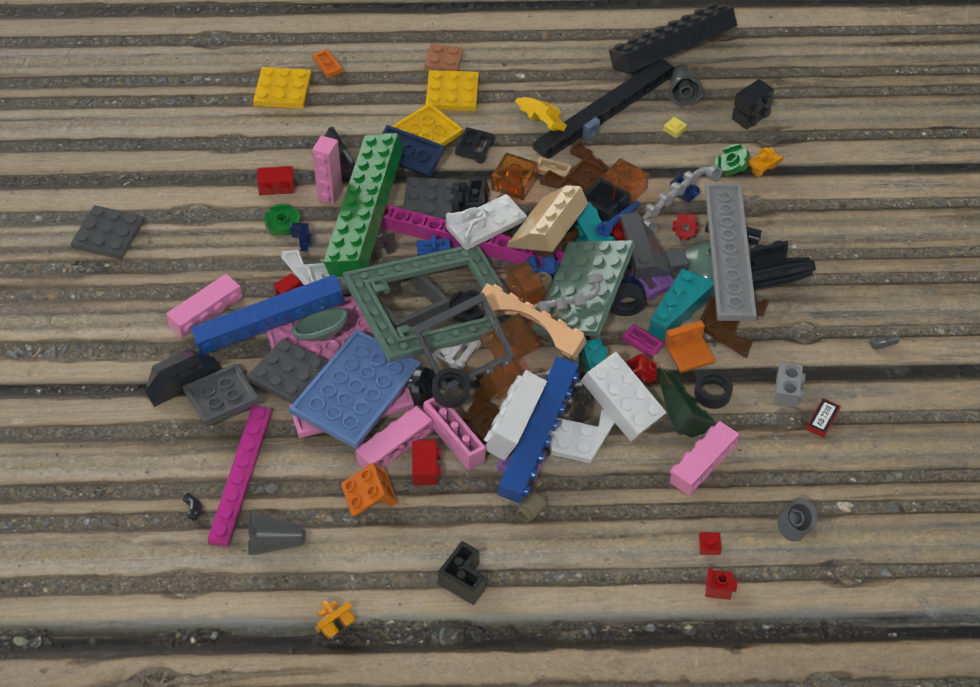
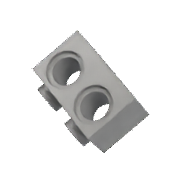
[773,362,806,408]

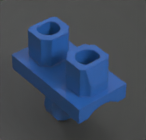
[416,234,450,256]
[523,254,560,279]

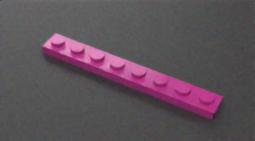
[207,406,272,547]

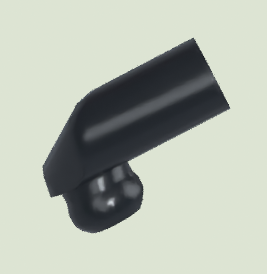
[183,493,203,521]

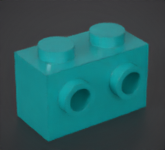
[581,338,608,373]

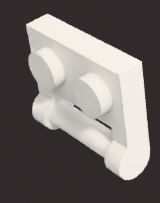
[433,340,482,371]

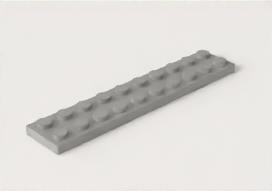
[705,183,757,321]

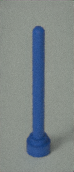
[596,201,640,237]

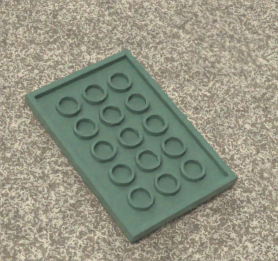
[531,240,636,336]

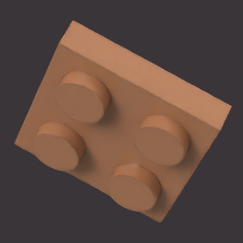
[424,43,463,71]

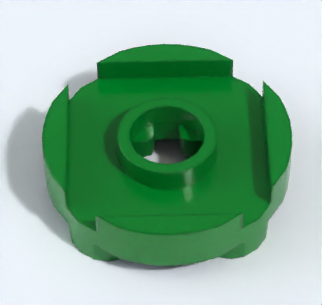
[715,144,750,177]
[264,204,301,236]

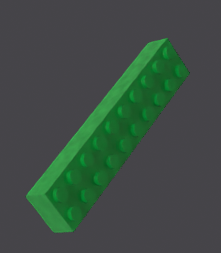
[323,133,403,277]

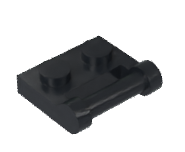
[455,127,496,164]

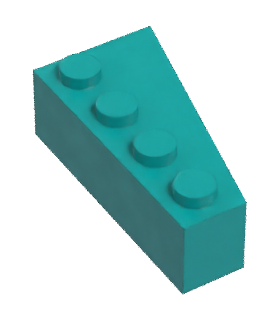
[572,202,615,242]
[648,269,715,340]

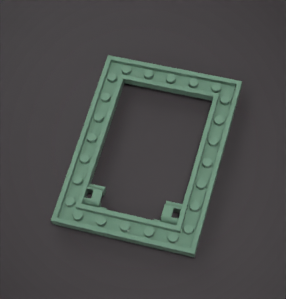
[342,245,527,362]

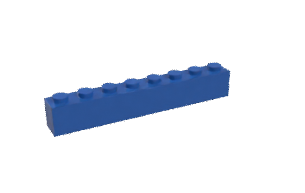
[191,274,345,354]
[497,357,580,504]

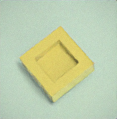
[663,117,687,138]

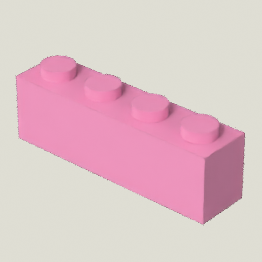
[312,135,343,205]
[166,274,242,338]
[423,398,486,471]
[355,406,433,468]
[670,421,739,496]

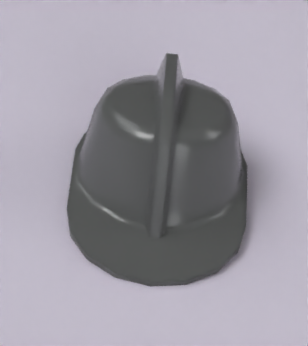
[778,498,818,542]

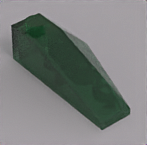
[657,367,717,438]

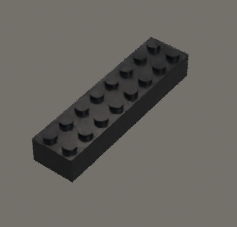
[609,3,737,73]

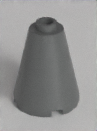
[669,64,703,107]
[248,513,306,555]

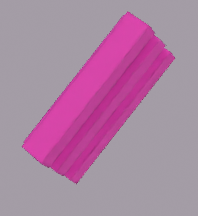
[622,324,664,359]

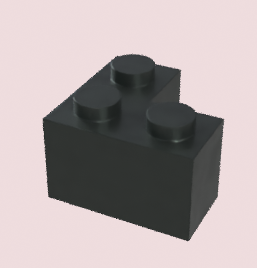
[438,541,485,605]

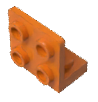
[665,320,715,373]
[341,462,398,517]

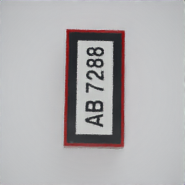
[806,398,841,438]

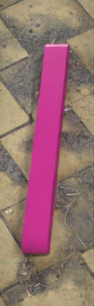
[380,205,564,273]

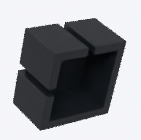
[732,79,774,130]
[584,178,630,222]

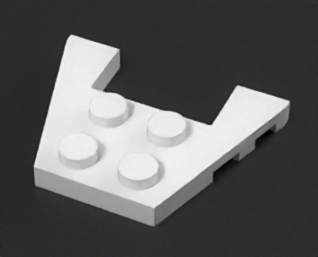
[281,250,349,294]
[550,410,615,463]

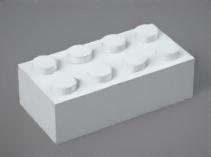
[581,352,667,442]
[484,370,547,461]

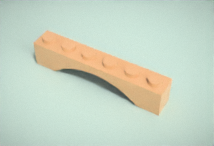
[477,283,587,361]

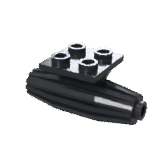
[750,241,816,290]

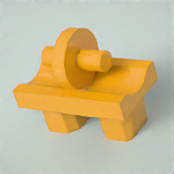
[747,147,783,177]
[315,600,356,639]

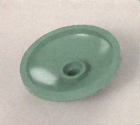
[685,240,713,281]
[292,308,348,341]

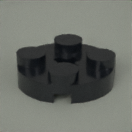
[451,182,467,213]
[449,290,485,323]
[408,367,435,406]

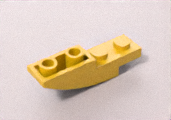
[515,97,567,131]

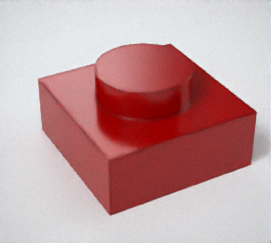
[698,532,721,555]

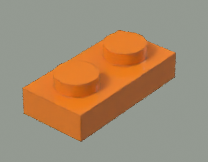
[312,49,343,79]

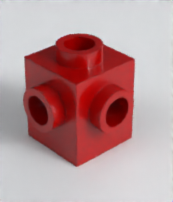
[672,213,699,240]
[626,353,657,386]

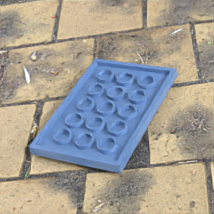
[289,329,422,449]

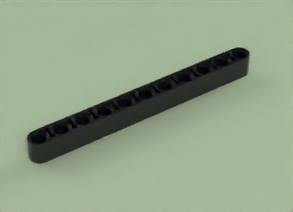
[533,59,675,159]

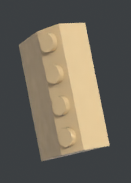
[507,185,588,252]

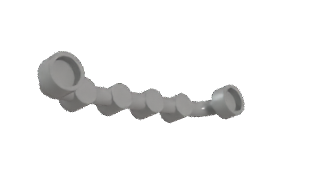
[641,165,722,235]
[506,274,604,318]

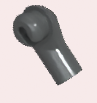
[869,335,899,350]

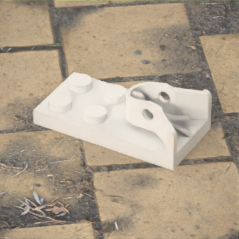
[446,194,527,250]

